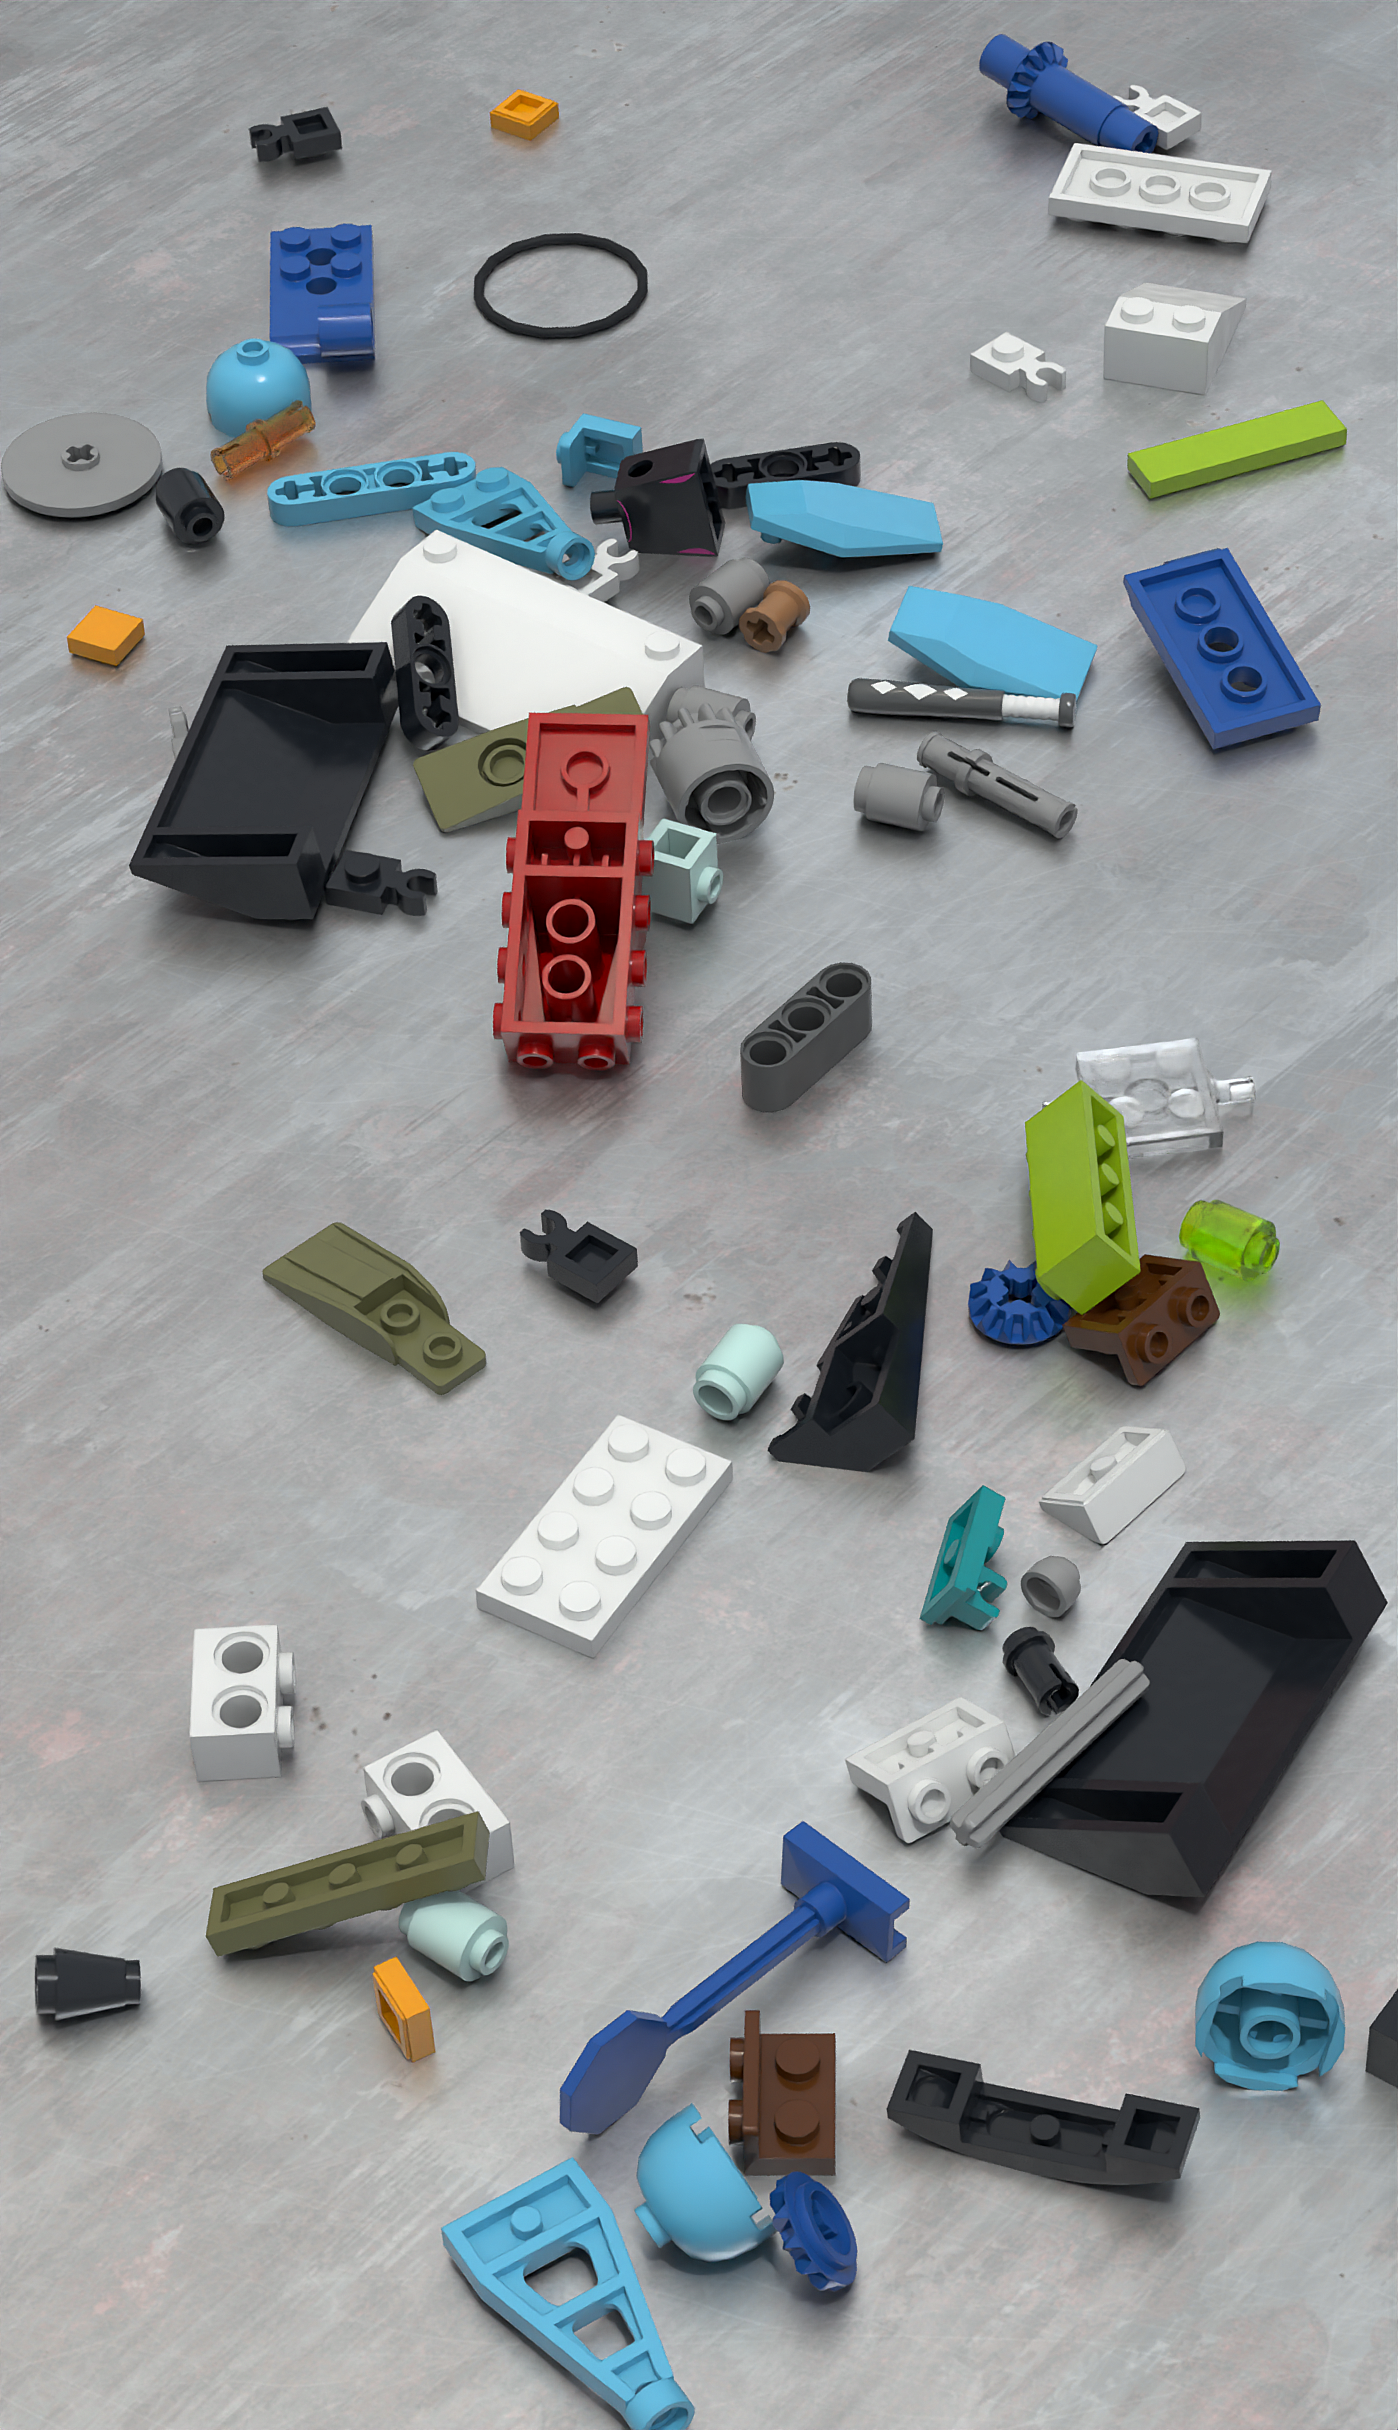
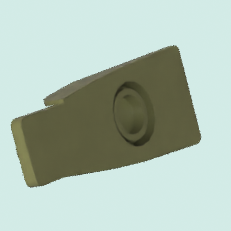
[413,687,643,832]
[262,1222,487,1395]

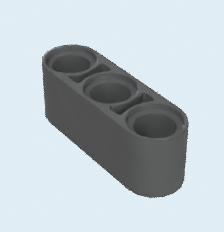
[740,962,872,1112]

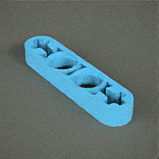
[267,452,476,527]

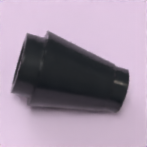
[35,1947,141,2021]

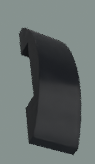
[886,2050,1200,2185]

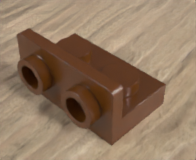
[1062,1254,1220,1386]
[728,2010,836,2176]

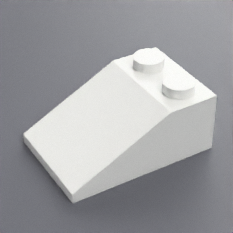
[1103,282,1246,396]

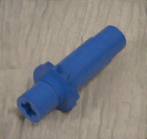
[979,34,1159,153]

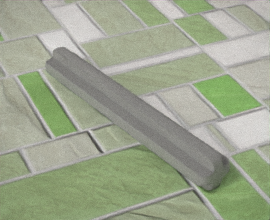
[949,1659,1150,1848]

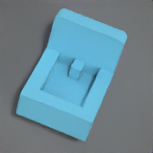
[556,413,643,487]

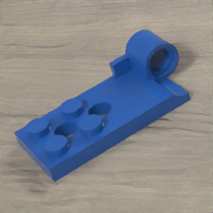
[270,223,376,364]
[1123,548,1321,749]

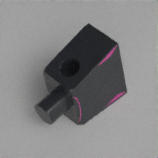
[590,439,725,557]

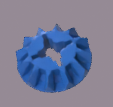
[968,1259,1072,1344]
[770,2171,857,2292]

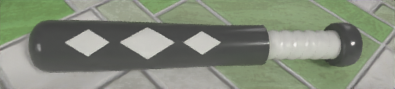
[847,678,1076,728]

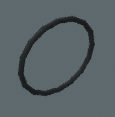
[474,233,648,338]

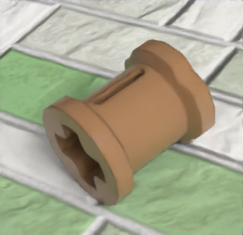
[739,580,810,653]

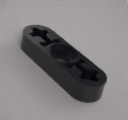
[710,442,861,509]
[391,595,459,751]

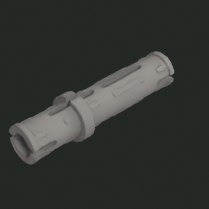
[917,731,1078,838]

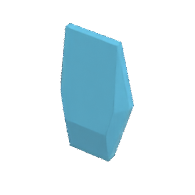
[745,480,943,558]
[888,586,1098,702]

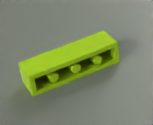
[1025,1080,1141,1315]

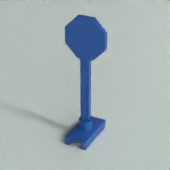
[559,1821,910,2134]

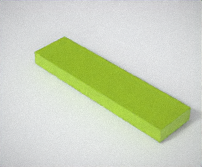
[1127,400,1347,499]

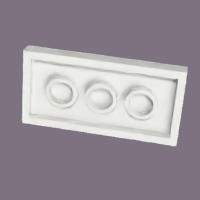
[1048,143,1272,243]
[475,1414,733,1659]

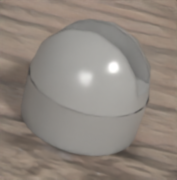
[1021,1556,1081,1617]

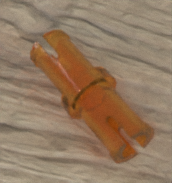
[210,400,316,481]

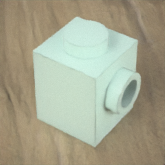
[642,818,723,924]

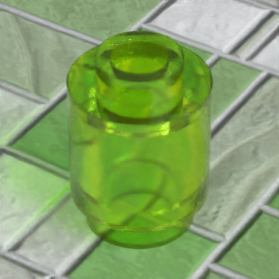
[1179,1200,1280,1282]

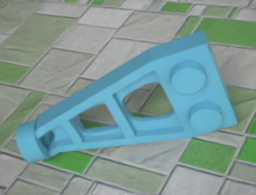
[412,466,595,580]
[441,2157,695,2430]

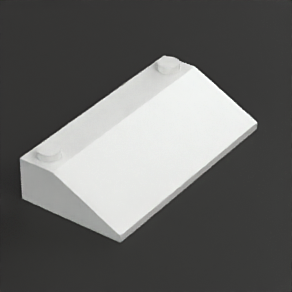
[346,530,705,748]

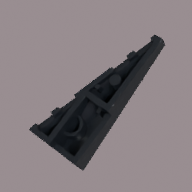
[767,1212,933,1472]

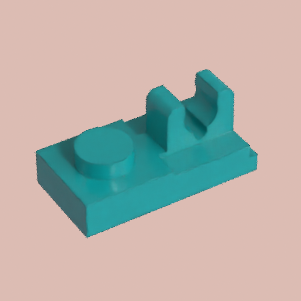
[919,1485,1007,1630]

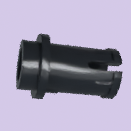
[1002,1627,1079,1715]

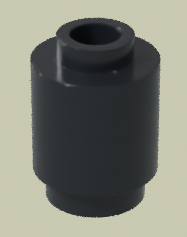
[156,468,225,544]

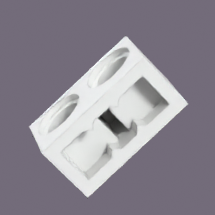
[189,1624,296,1782]
[361,1730,515,1893]

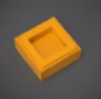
[490,89,559,141]
[67,605,145,666]
[372,1956,435,2063]

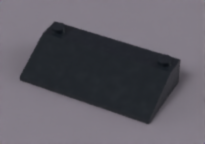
[129,642,399,920]
[999,1540,1388,1897]

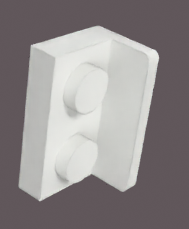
[845,1697,1015,1843]

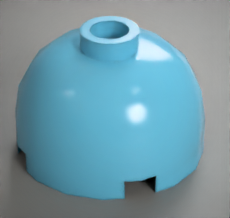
[206,338,312,440]
[1195,1941,1345,2091]
[634,2103,778,2263]

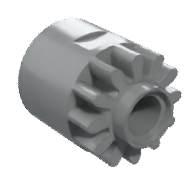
[649,703,774,844]

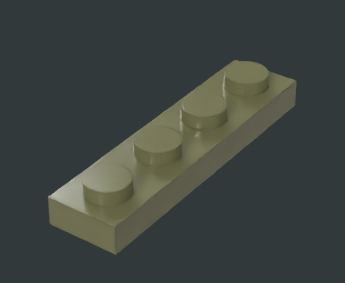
[206,1811,490,1957]

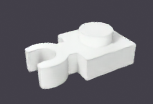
[1112,85,1202,150]
[970,332,1066,403]
[544,538,639,602]

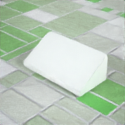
[1039,1426,1186,1544]

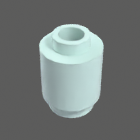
[693,1324,784,1420]
[398,1890,509,1981]

